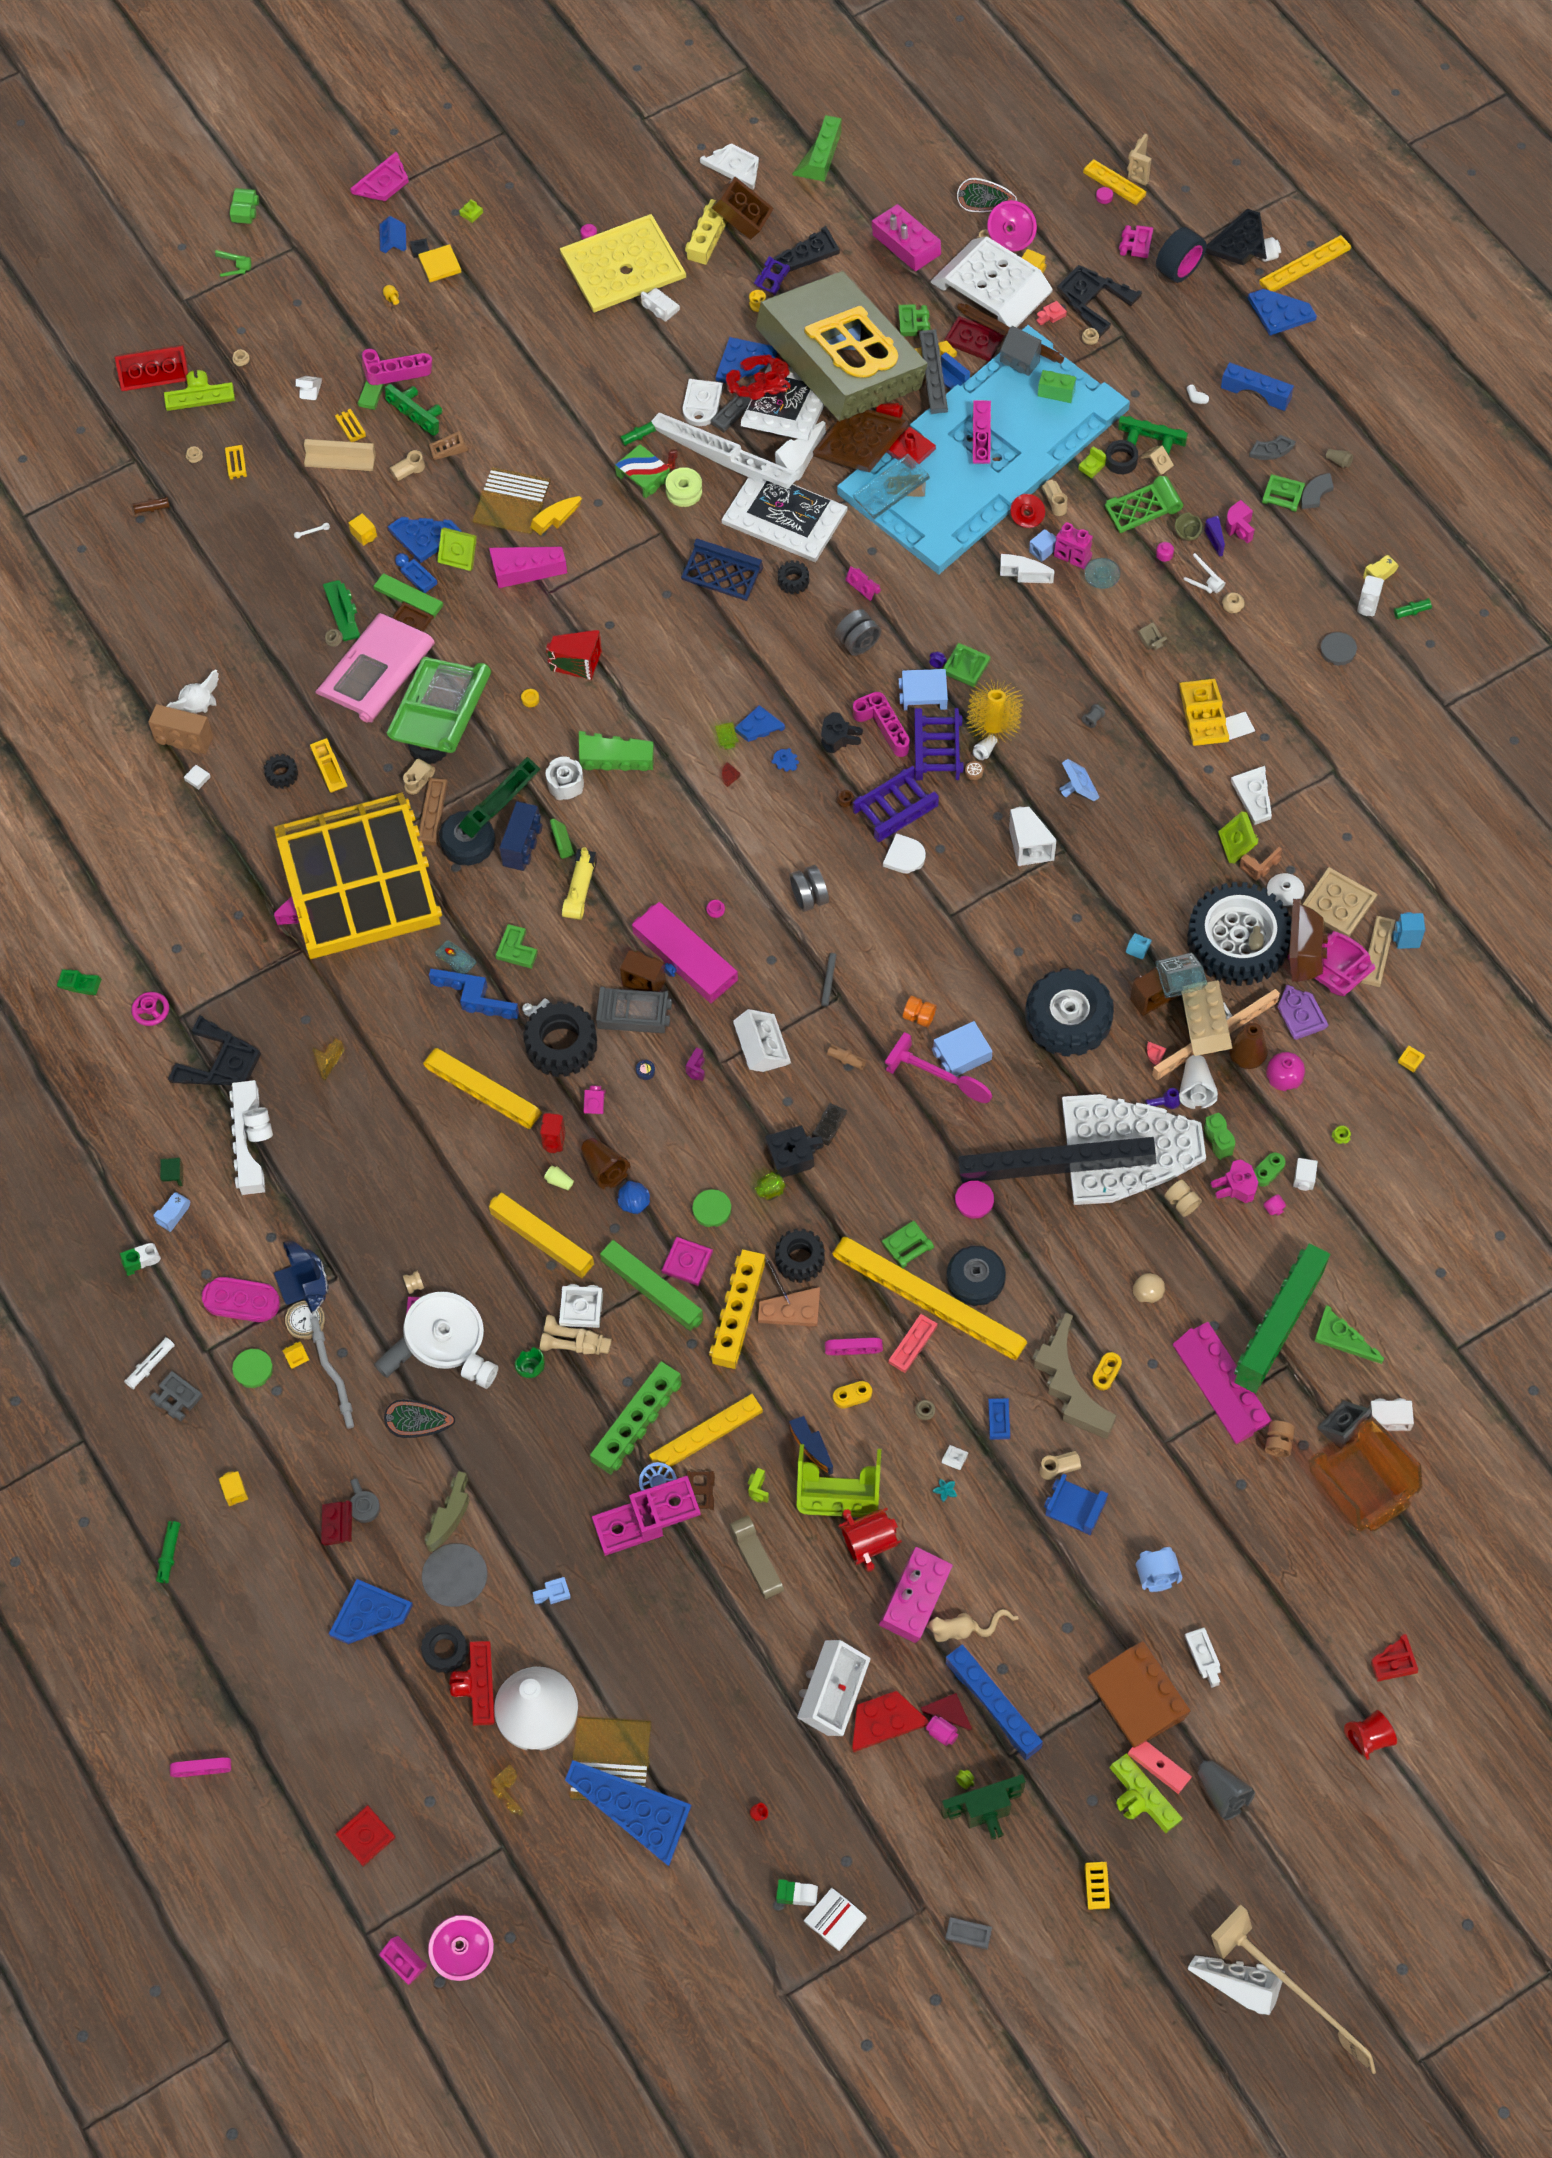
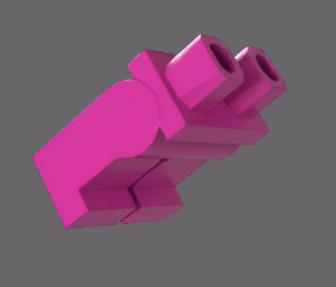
[1054,522,1093,569]

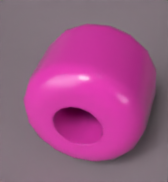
[580,224,597,240]
[1156,542,1174,562]
[1264,1194,1286,1216]

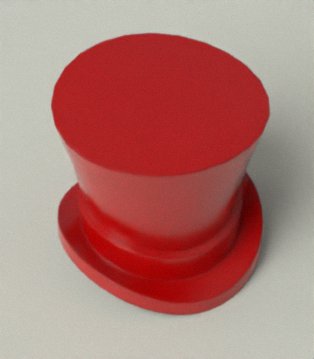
[1344,1710,1397,1761]

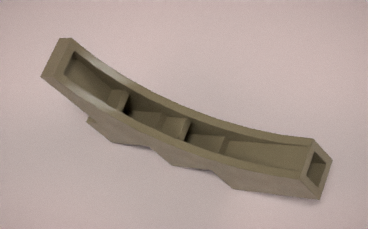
[1032,1313,1117,1439]

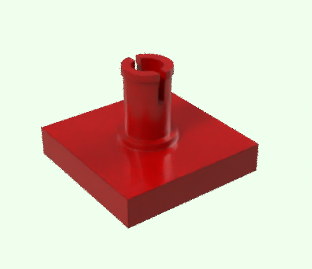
[887,427,936,471]

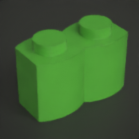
[230,188,259,224]
[1204,1113,1235,1160]

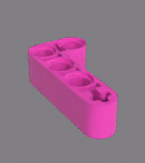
[362,349,432,385]
[853,692,910,757]

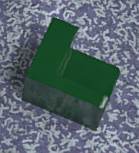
[160,1158,183,1186]

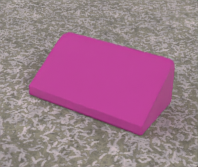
[379,1936,427,1985]

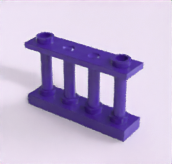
[914,708,963,780]
[853,766,939,843]

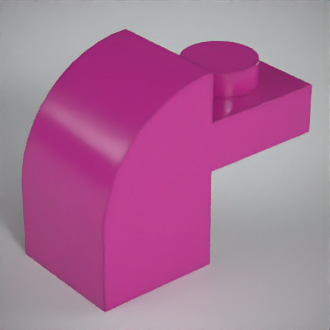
[1226,500,1254,544]

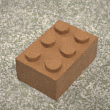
[148,704,213,754]

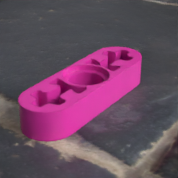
[825,1338,883,1356]
[170,1758,231,1777]

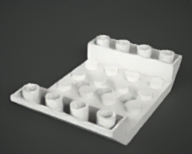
[931,236,1053,328]

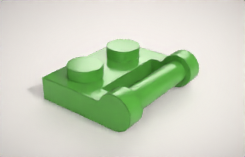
[1262,474,1305,512]
[882,1221,934,1269]

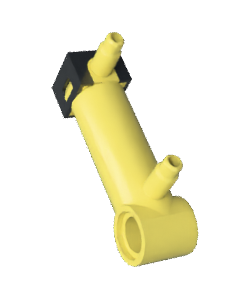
[562,847,597,920]

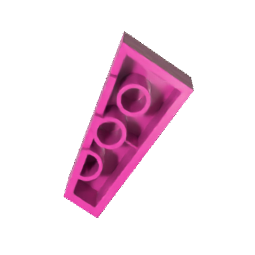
[489,547,567,588]

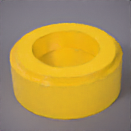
[521,689,540,707]

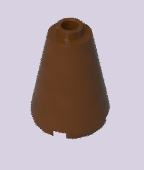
[1229,1023,1268,1069]
[581,1138,631,1190]

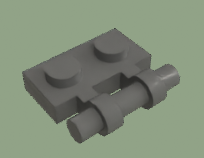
[150,1371,203,1421]

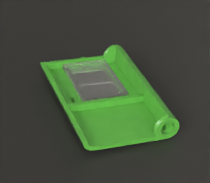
[387,657,491,753]

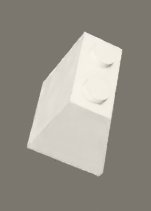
[1009,807,1056,866]

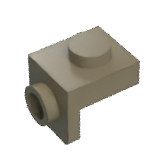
[1137,622,1167,650]

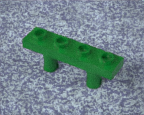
[385,384,442,436]
[1118,416,1188,456]

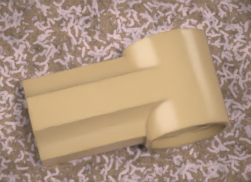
[390,450,425,481]
[1042,480,1067,516]
[1039,1451,1081,1480]

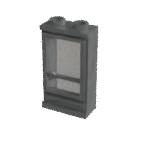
[596,987,672,1033]

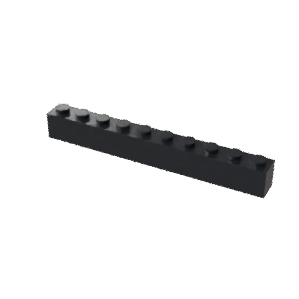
[959,1137,1157,1183]

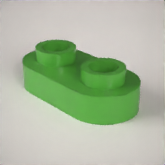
[1254,1153,1285,1186]

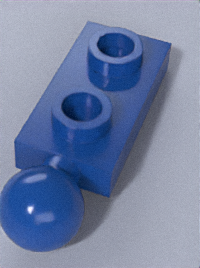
[395,553,437,593]

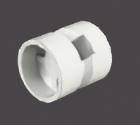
[243,1107,273,1142]
[461,1353,498,1389]

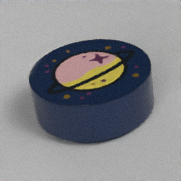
[636,1060,655,1080]

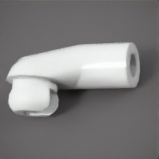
[1186,385,1209,404]
[522,998,550,1017]

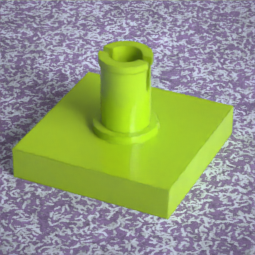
[438,527,477,571]
[1218,812,1258,864]

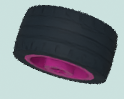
[1156,227,1207,283]

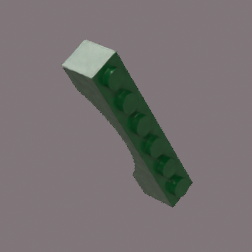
[458,757,540,839]

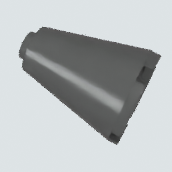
[1198,1760,1255,1820]

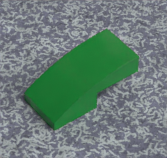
[57,969,102,995]

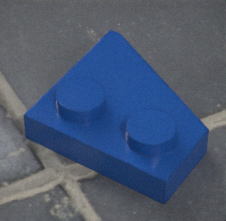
[735,705,785,742]

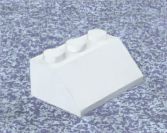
[733,1009,791,1072]

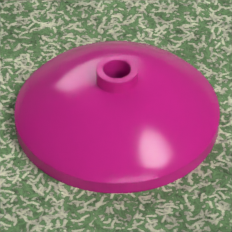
[987,200,1037,252]
[428,1915,493,1981]

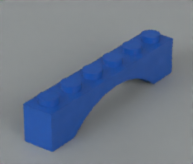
[946,1644,1043,1761]

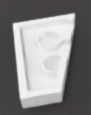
[1231,766,1272,825]

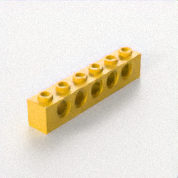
[709,1249,766,1369]

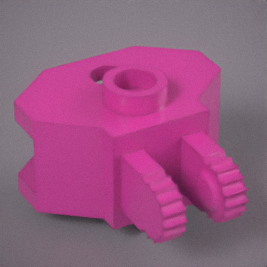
[1211,1159,1259,1203]

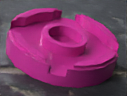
[955,1181,994,1219]

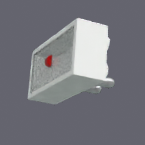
[797,1640,871,1736]

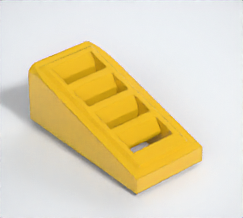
[1084,1862,1110,1910]

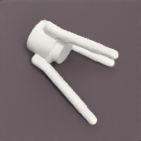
[1184,553,1225,594]

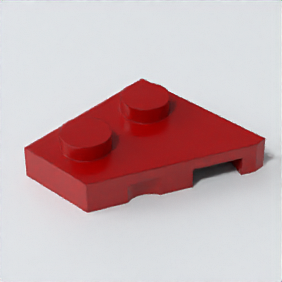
[1371,1634,1419,1682]

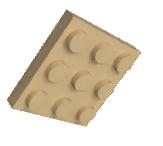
[1303,867,1378,937]

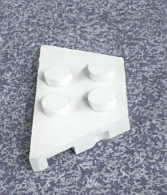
[700,143,759,190]

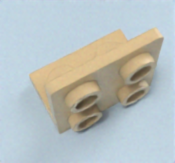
[1127,134,1151,186]

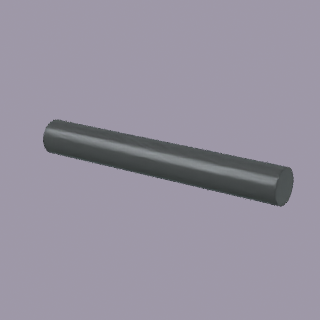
[821,953,837,1006]

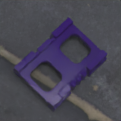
[754,256,790,295]

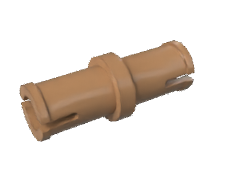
[827,1044,867,1070]

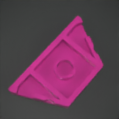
[350,152,409,201]

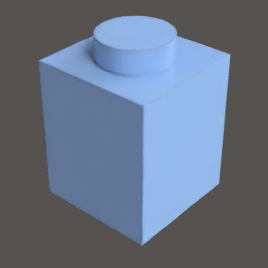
[1029,529,1056,562]

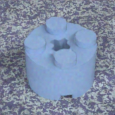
[1136,1547,1182,1592]

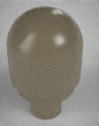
[1248,926,1264,952]

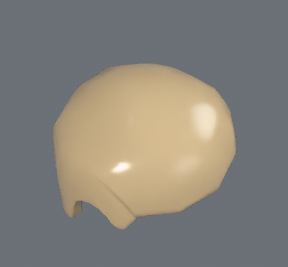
[1133,1273,1165,1303]

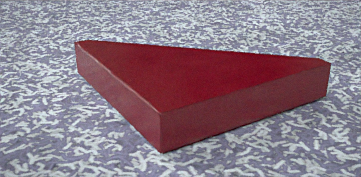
[921,1693,972,1731]

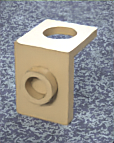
[1140,445,1174,475]

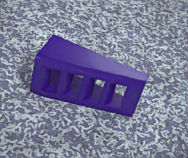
[1204,516,1225,557]

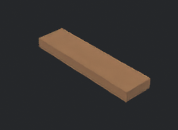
[418,778,448,845]

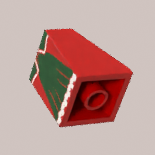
[546,630,602,680]

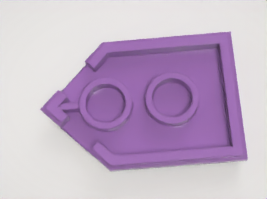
[1277,985,1329,1040]

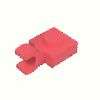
[1036,301,1067,325]

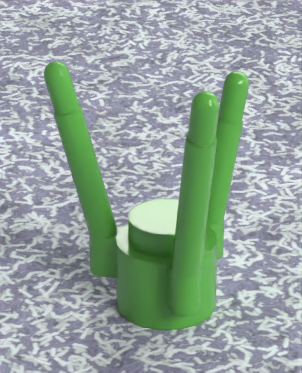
[215,250,251,277]

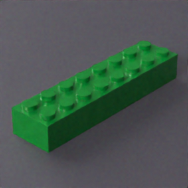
[1234,1243,1331,1394]

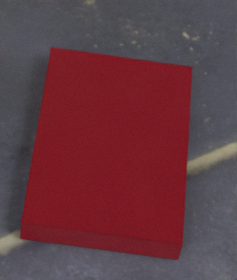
[944,316,1005,362]

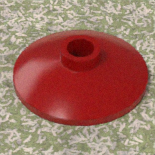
[1010,494,1045,528]

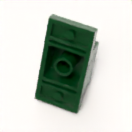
[941,1774,1026,1840]

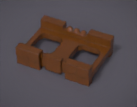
[686,1471,715,1510]

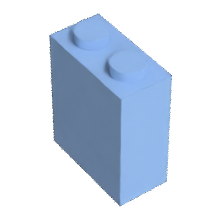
[932,1021,992,1076]

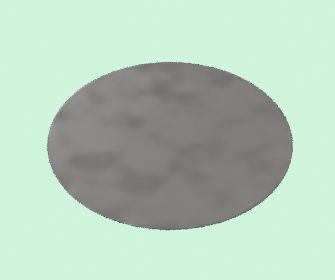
[422,1544,487,1607]

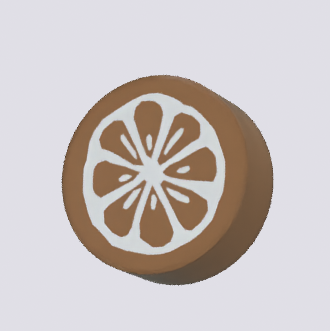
[965,761,984,780]

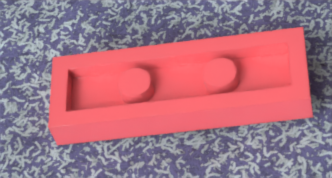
[888,1314,938,1373]

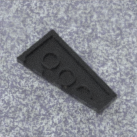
[773,226,840,274]

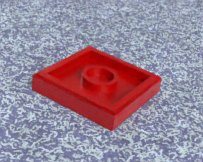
[335,1805,396,1867]

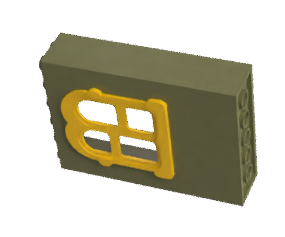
[755,271,928,421]

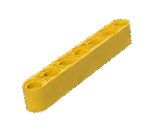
[423,1048,542,1129]

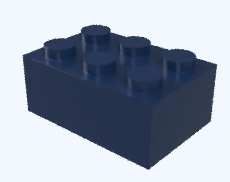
[500,801,543,871]

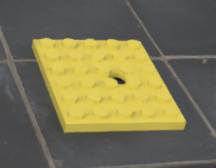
[560,214,686,312]

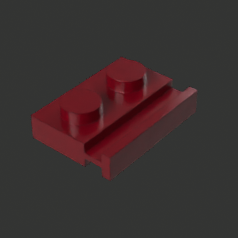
[321,1500,352,1546]

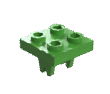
[943,643,991,687]

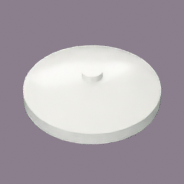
[403,1292,484,1369]

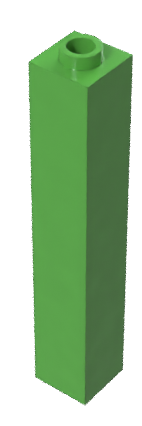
[600,1240,703,1331]

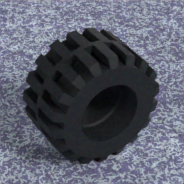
[775,1228,825,1283]

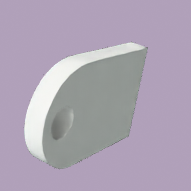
[683,379,723,426]

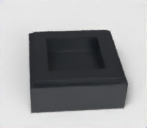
[410,238,429,258]

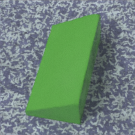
[550,819,574,859]

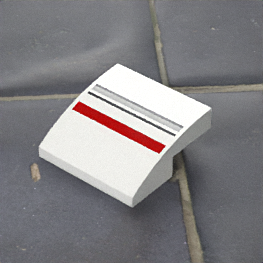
[804,1888,867,1951]

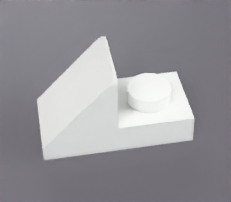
[296,376,322,400]

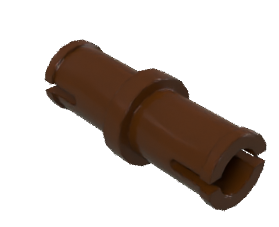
[133,497,170,514]

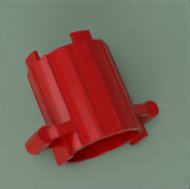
[838,1508,902,1572]

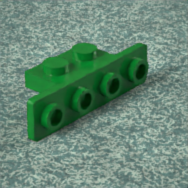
[323,580,360,641]

